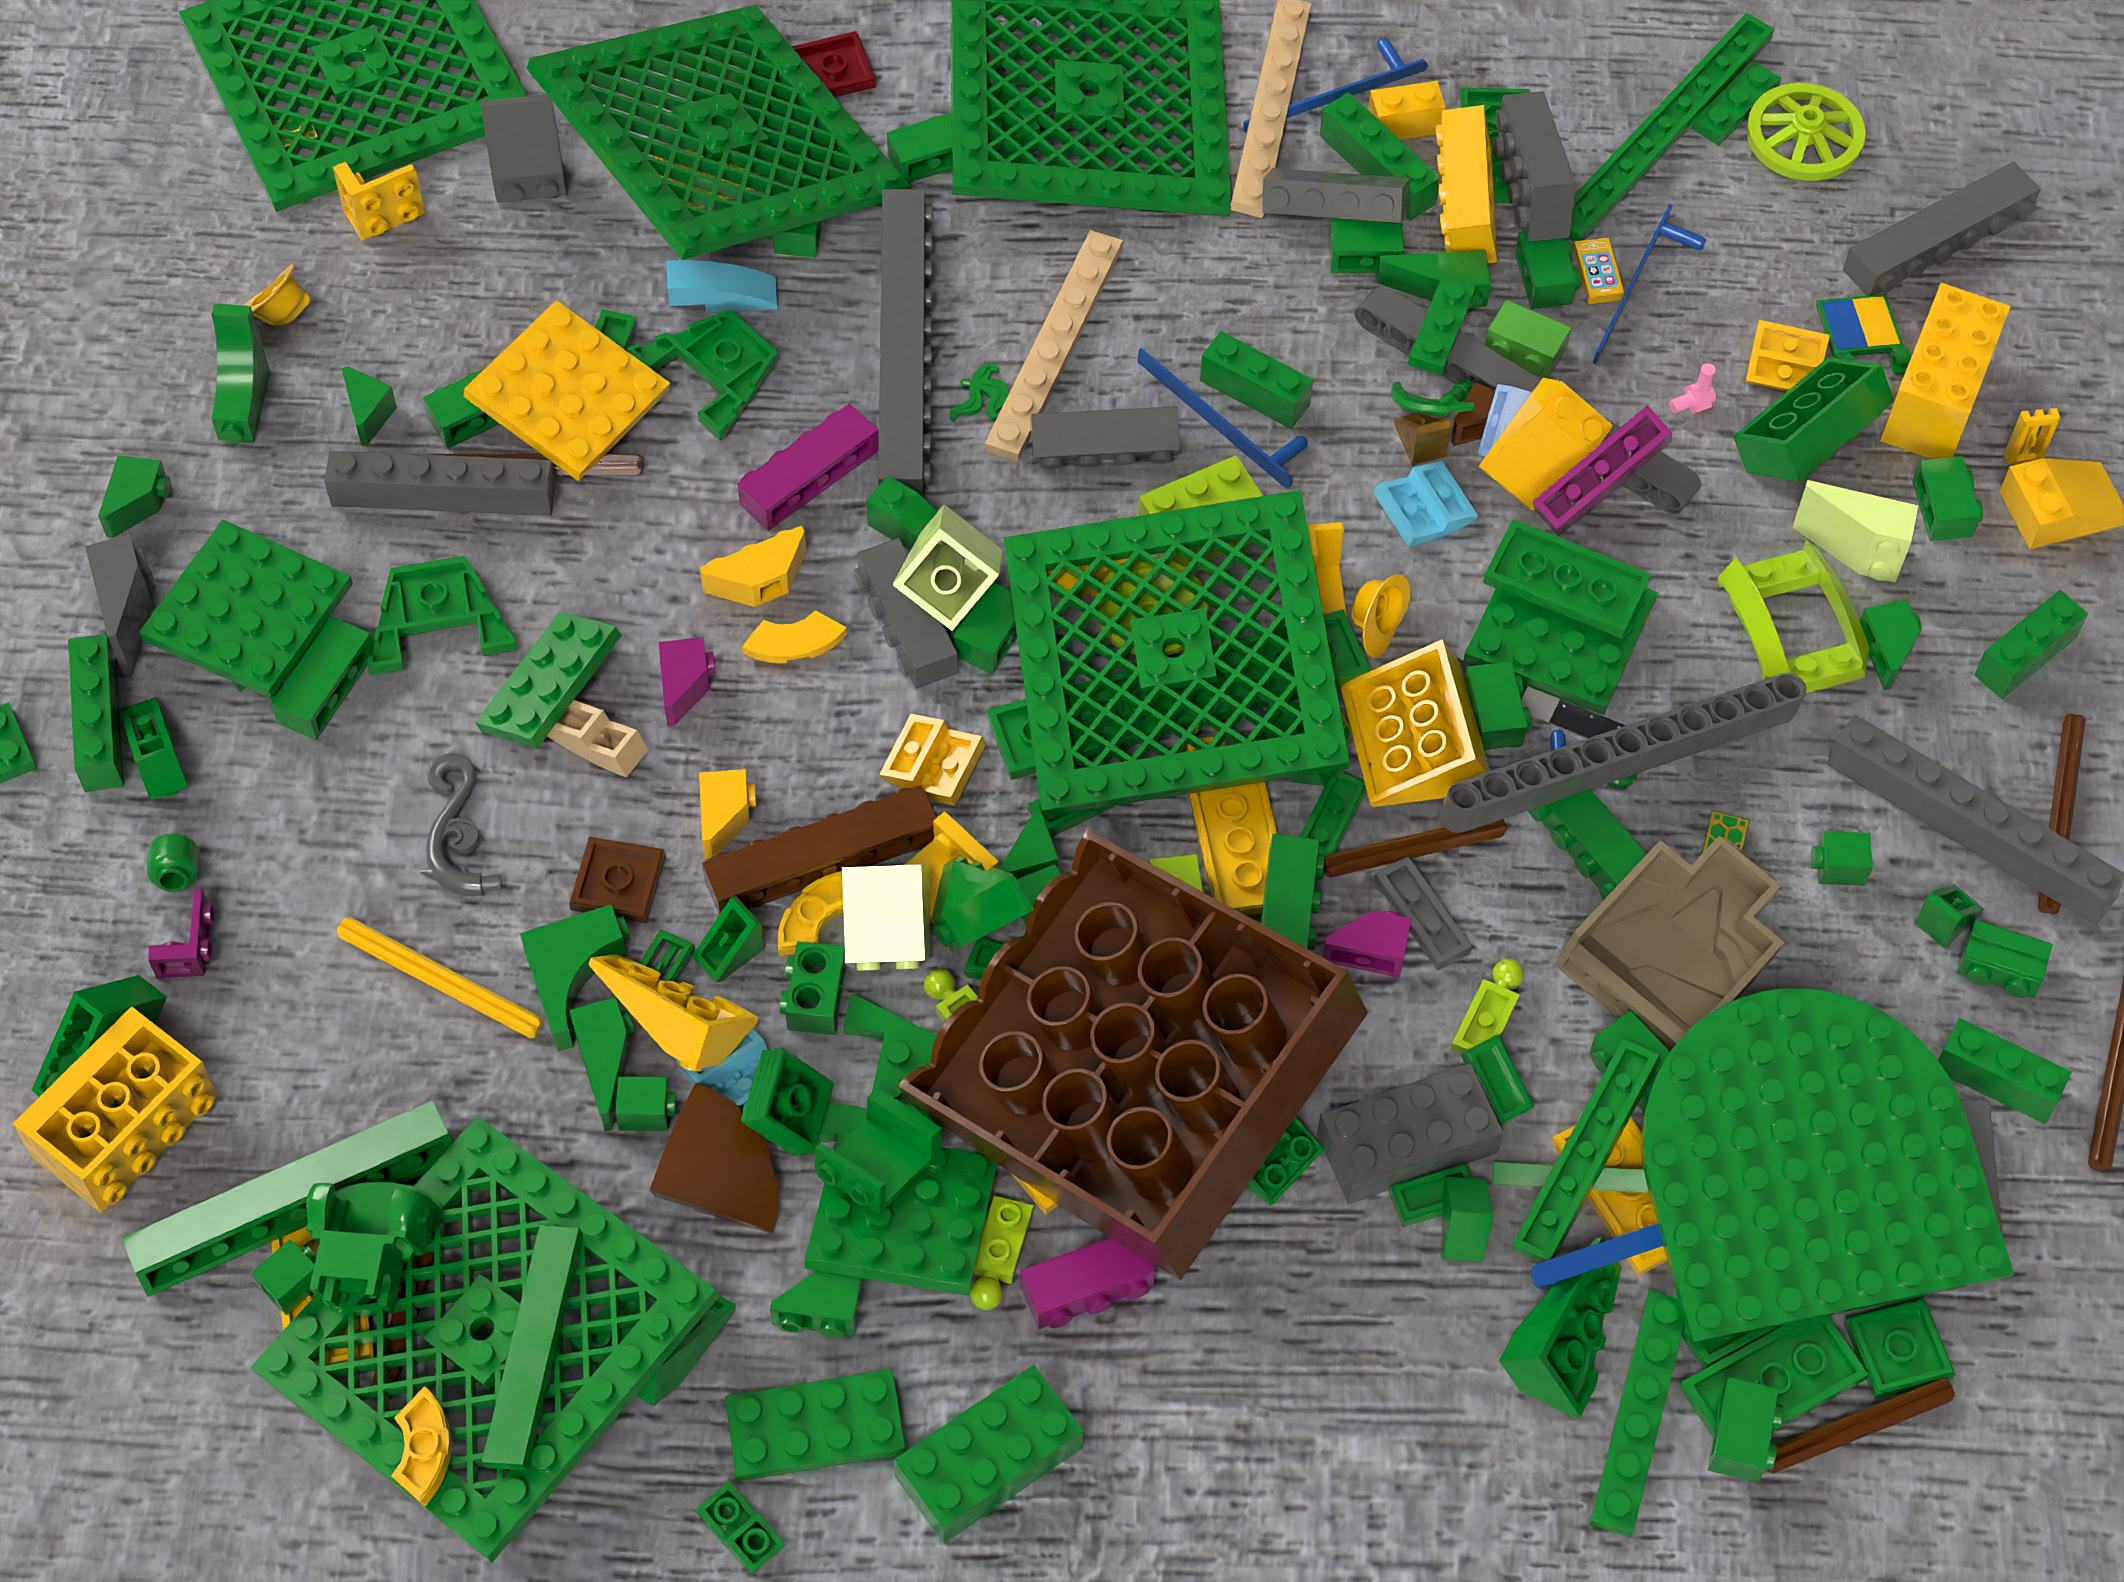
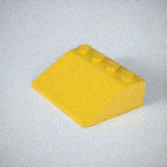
[1340,639,1490,807]

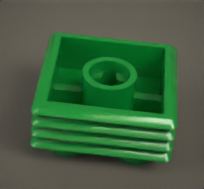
[741,1047,834,1156]

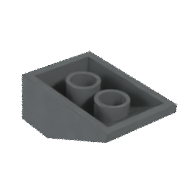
[480,94,566,203]
[85,534,157,678]

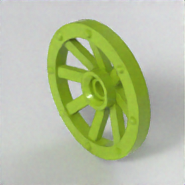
[1746,83,1866,181]

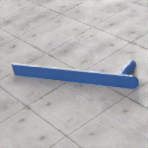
[1243,37,1428,133]
[1593,204,1706,364]
[1137,348,1308,488]
[1531,1224,1663,1290]

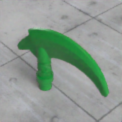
[1391,379,1475,417]

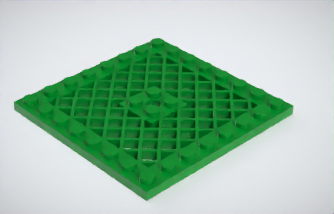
[179,0,527,212]
[950,0,1231,217]
[527,5,910,260]
[1003,490,1350,816]
[250,1116,720,1563]

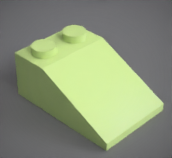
[1792,480,1918,583]

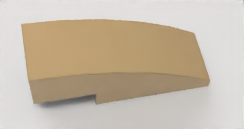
[547,700,649,777]

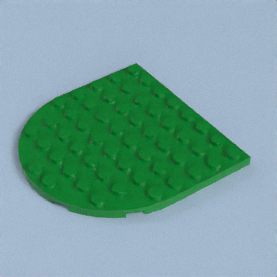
[1641,988,2014,1345]

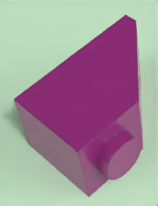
[658,637,716,726]
[1323,911,1412,978]

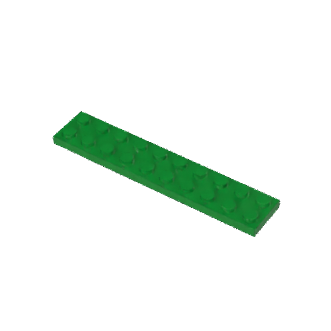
[987,609,1370,780]

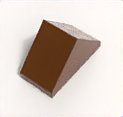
[1451,382,1496,446]

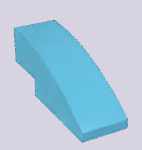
[666,260,777,313]

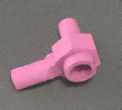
[1669,363,1716,414]

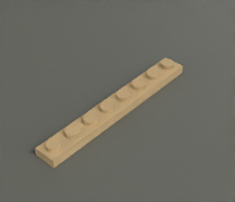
[1230,0,1311,218]
[985,230,1123,463]

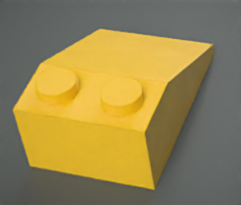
[1478,378,1613,511]
[1999,458,2124,550]

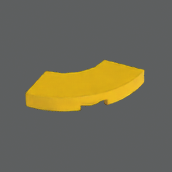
[742,610,847,664]
[777,871,844,957]
[391,1386,452,1507]

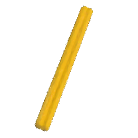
[337,917,543,1038]

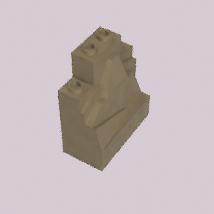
[1555,835,1785,1052]

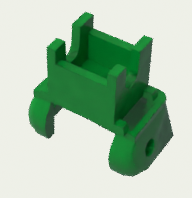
[306,1182,444,1312]

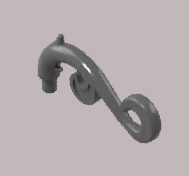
[420,753,502,896]

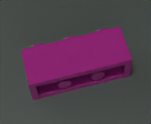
[1020,1238,1155,1330]

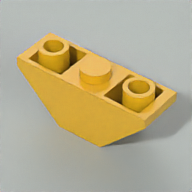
[700,525,806,607]

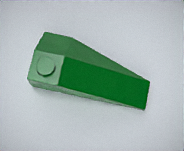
[932,855,1034,951]
[1499,1237,1622,1418]

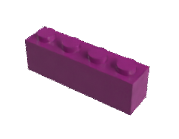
[737,403,879,531]
[1533,405,1672,537]

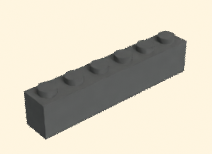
[1843,161,2041,296]
[324,451,556,516]

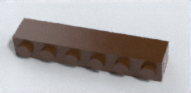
[702,785,937,915]

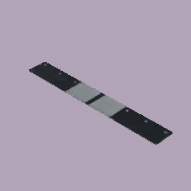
[1422,646,1626,738]

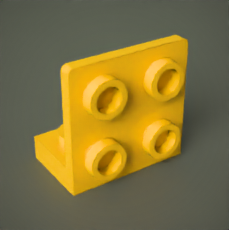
[333,162,425,241]
[904,811,999,925]

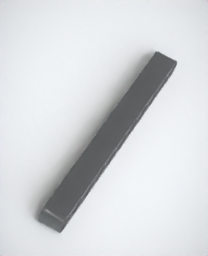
[1354,285,1701,515]
[1439,673,1807,833]

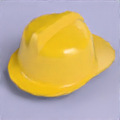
[244,264,310,326]
[1352,574,1411,658]

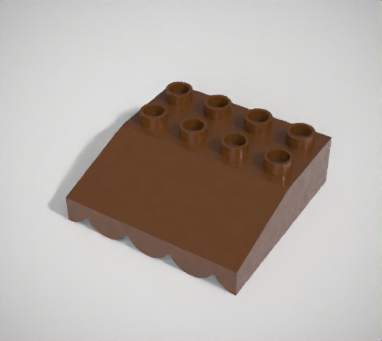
[898,829,1368,1280]

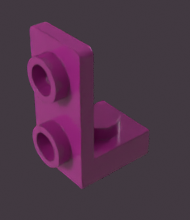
[148,889,215,978]

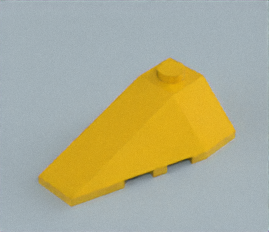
[588,954,759,1071]

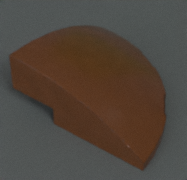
[650,1083,779,1234]

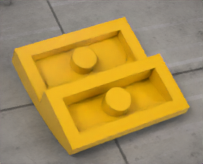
[1745,320,1830,392]
[880,714,986,806]

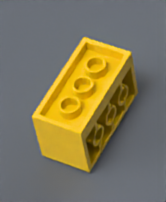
[1880,283,2011,459]
[12,1006,218,1214]

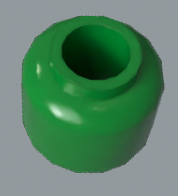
[147,833,199,892]

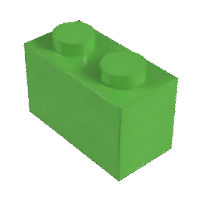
[1485,300,1571,379]

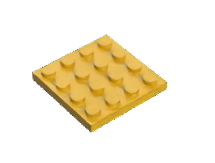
[463,300,670,481]

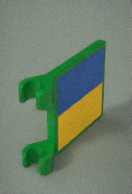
[1816,294,1911,374]

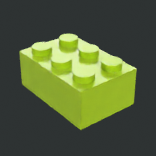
[1138,455,1263,568]

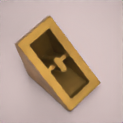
[1393,413,1451,465]

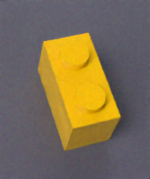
[1368,81,1446,140]

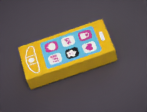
[1573,237,1624,304]

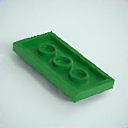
[1483,519,1652,639]
[475,611,622,749]
[1679,1316,1869,1437]
[725,1369,906,1482]

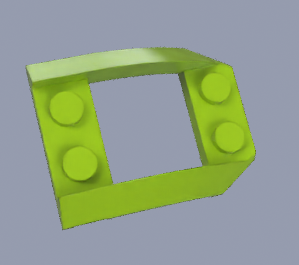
[1717,539,1869,693]

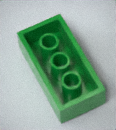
[1733,357,1894,482]
[894,1365,1084,1544]

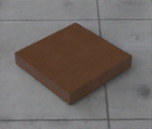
[569,836,666,924]

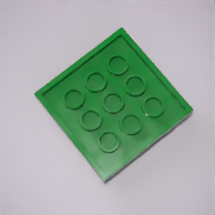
[139,519,353,699]
[1463,588,1658,715]
[805,1132,998,1296]

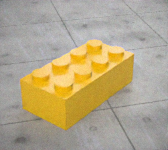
[1436,105,1498,264]

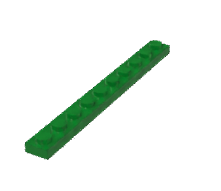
[1568,13,1774,241]

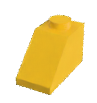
[699,769,757,859]

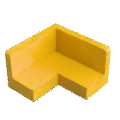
[1307,522,1347,616]

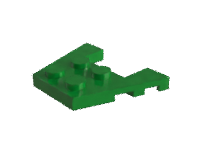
[626,310,779,440]
[367,556,517,676]
[819,995,943,1142]

